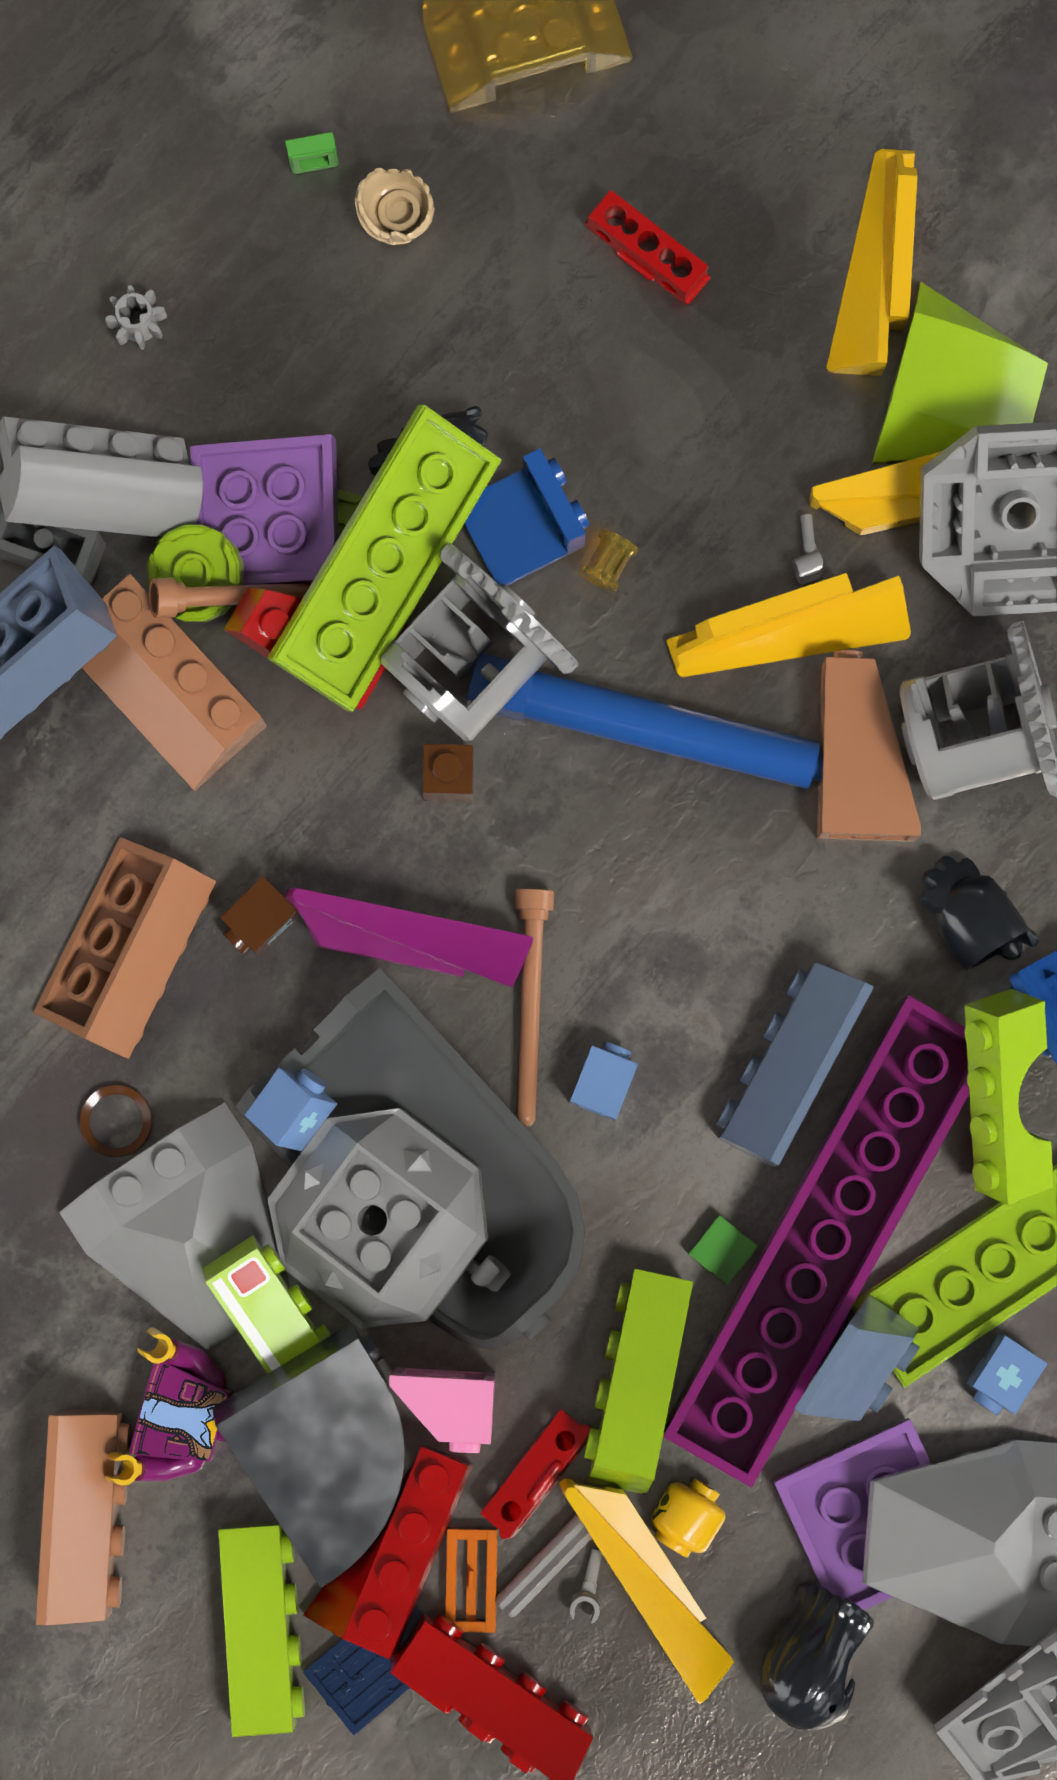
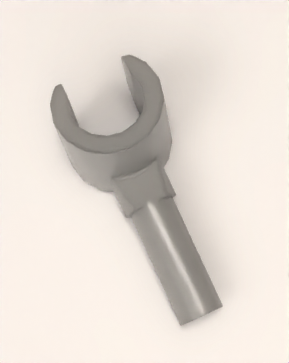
[792,514,823,585]
[466,1255,511,1292]
[570,1548,602,1624]

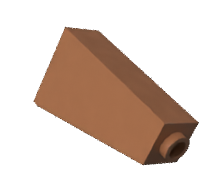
[817,650,921,842]

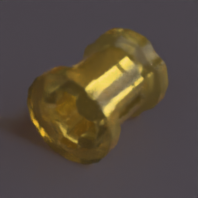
[579,529,639,593]

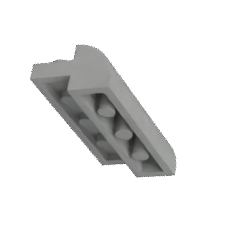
[0,416,203,537]

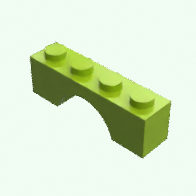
[964,989,1054,1205]

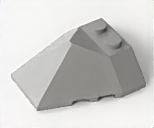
[59,1102,291,1351]
[862,1439,1057,1646]
[934,1625,1057,1780]

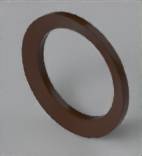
[79,1085,152,1157]

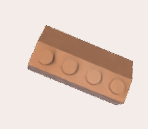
[82,574,267,791]
[33,837,216,1059]
[36,1409,131,1625]

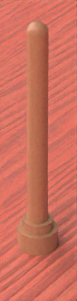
[149,577,312,618]
[514,889,554,1127]

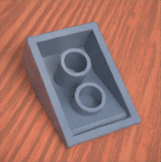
[794,1295,920,1421]

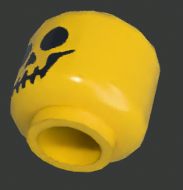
[651,1478,726,1558]

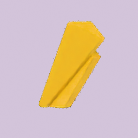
[809,451,942,536]

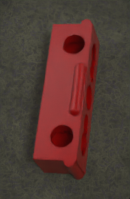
[584,190,710,306]
[480,1410,593,1539]

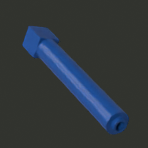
[466,654,823,789]

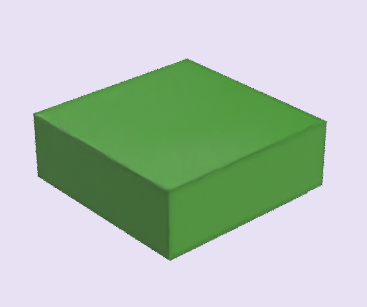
[285,132,339,174]
[688,1215,759,1285]

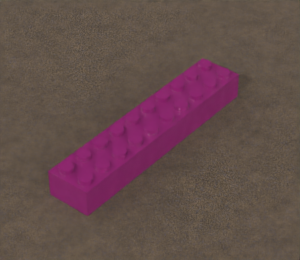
[663,995,969,1488]

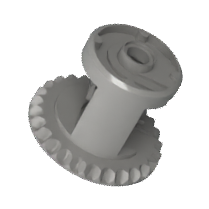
[381,542,580,741]
[900,621,1057,800]

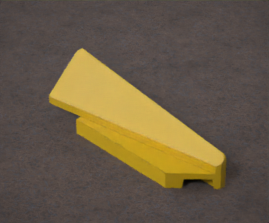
[827,149,918,376]
[666,573,911,677]
[558,1478,734,1704]

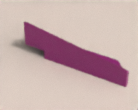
[285,888,534,987]

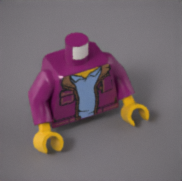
[105,1327,233,1486]

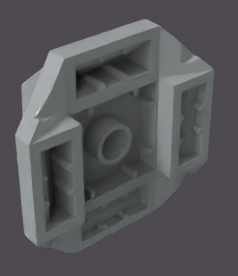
[919,421,1057,616]
[267,1108,488,1329]

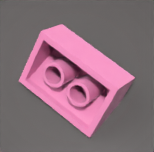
[389,1367,496,1453]

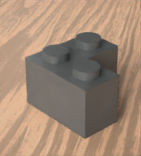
[0,508,106,585]

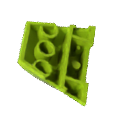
[871,281,1048,465]

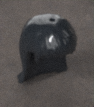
[760,1584,874,1732]

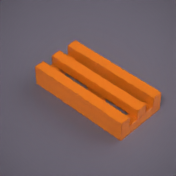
[445,1527,498,1633]

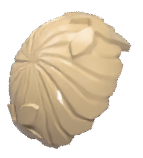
[355,168,435,245]

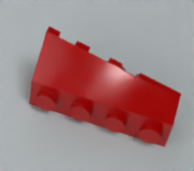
[303,1446,473,1659]
[390,1613,594,1780]

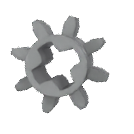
[105,285,167,350]

